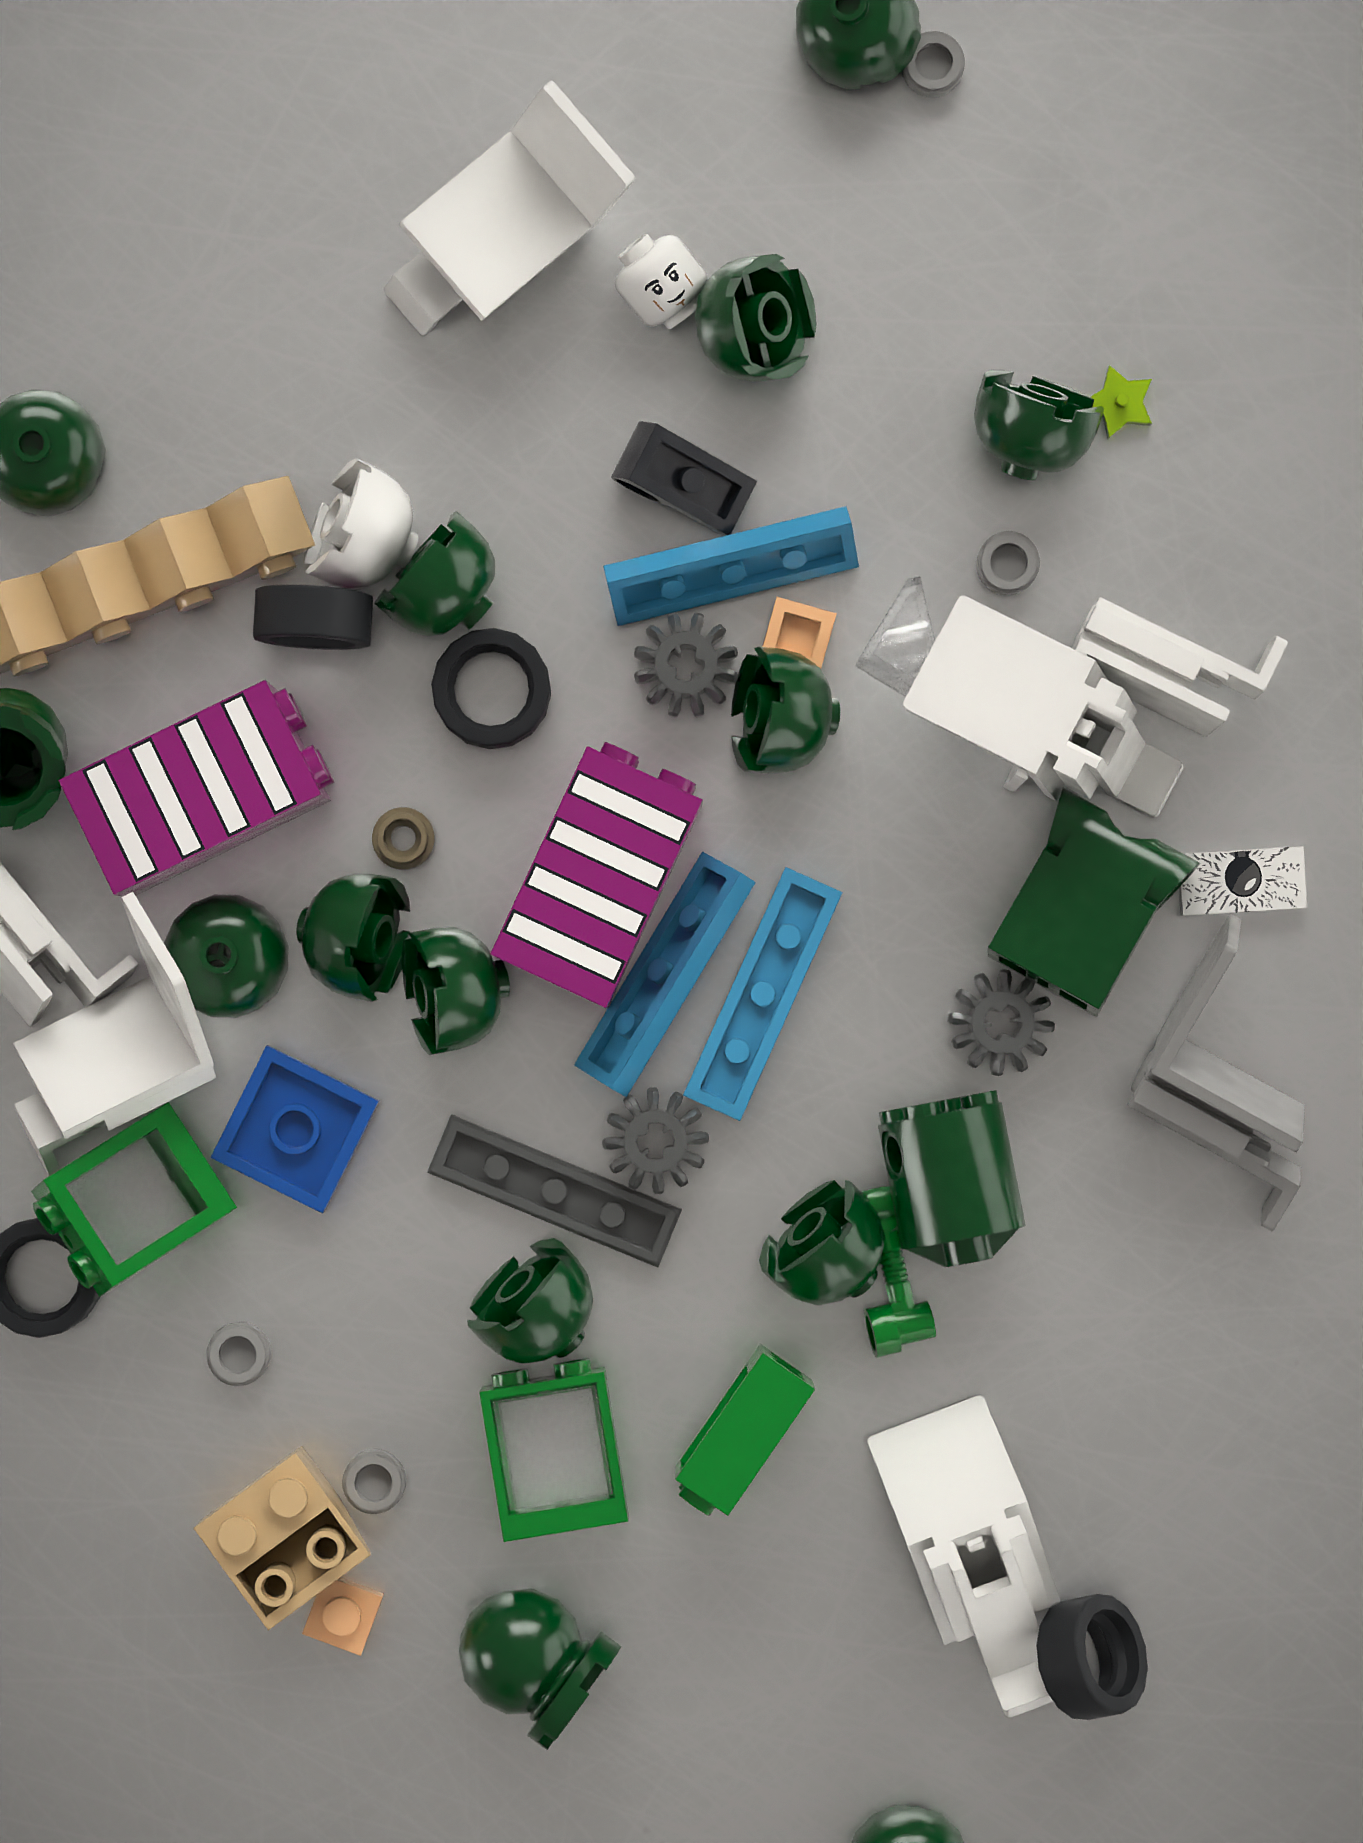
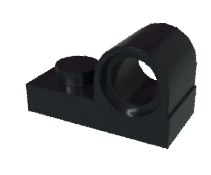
[611,421,757,536]

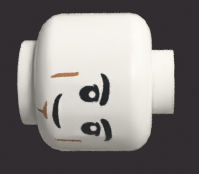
[615,233,707,329]

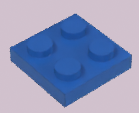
[210,1045,380,1214]

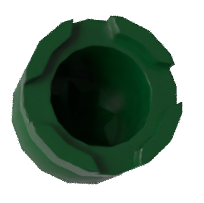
[0,688,68,830]
[459,1588,622,1750]

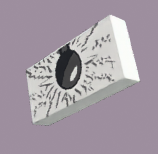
[1179,846,1308,916]

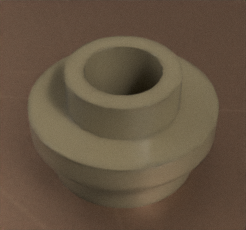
[372,807,435,870]

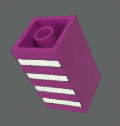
[58,680,334,897]
[490,742,703,1009]

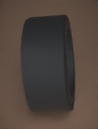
[253,585,373,650]
[431,628,551,749]
[0,1218,100,1338]
[1036,1594,1148,1720]

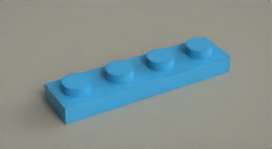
[603,506,859,626]
[574,851,756,1097]
[683,867,843,1121]

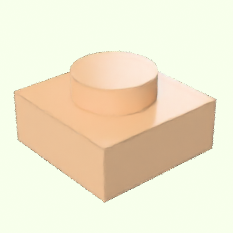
[762,597,837,669]
[302,1577,384,1656]

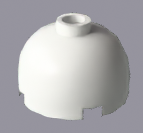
[304,458,418,589]

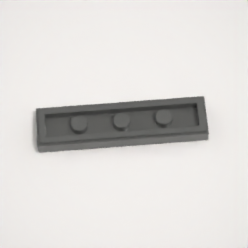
[427,1114,682,1267]

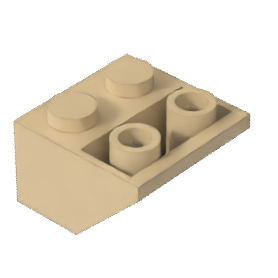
[193,1446,371,1631]

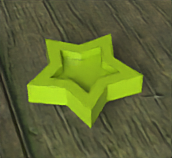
[1091,365,1152,439]

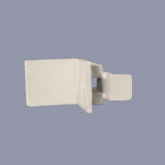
[383,81,635,336]
[903,596,1183,817]
[1003,597,1288,792]
[0,863,139,1027]
[13,892,217,1176]
[867,1395,1061,1718]

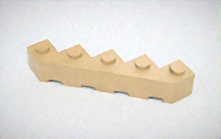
[0,476,315,677]

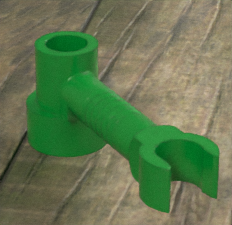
[861,1186,936,1358]

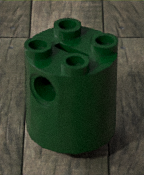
[878,1090,1026,1267]

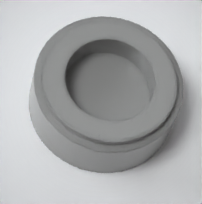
[902,31,965,98]
[976,531,1040,595]
[207,1322,271,1386]
[342,1449,406,1514]

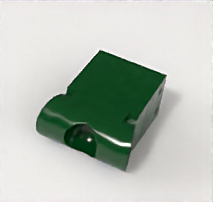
[988,787,1200,1017]

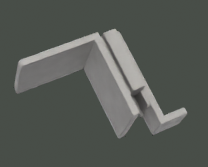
[1128,913,1305,1231]

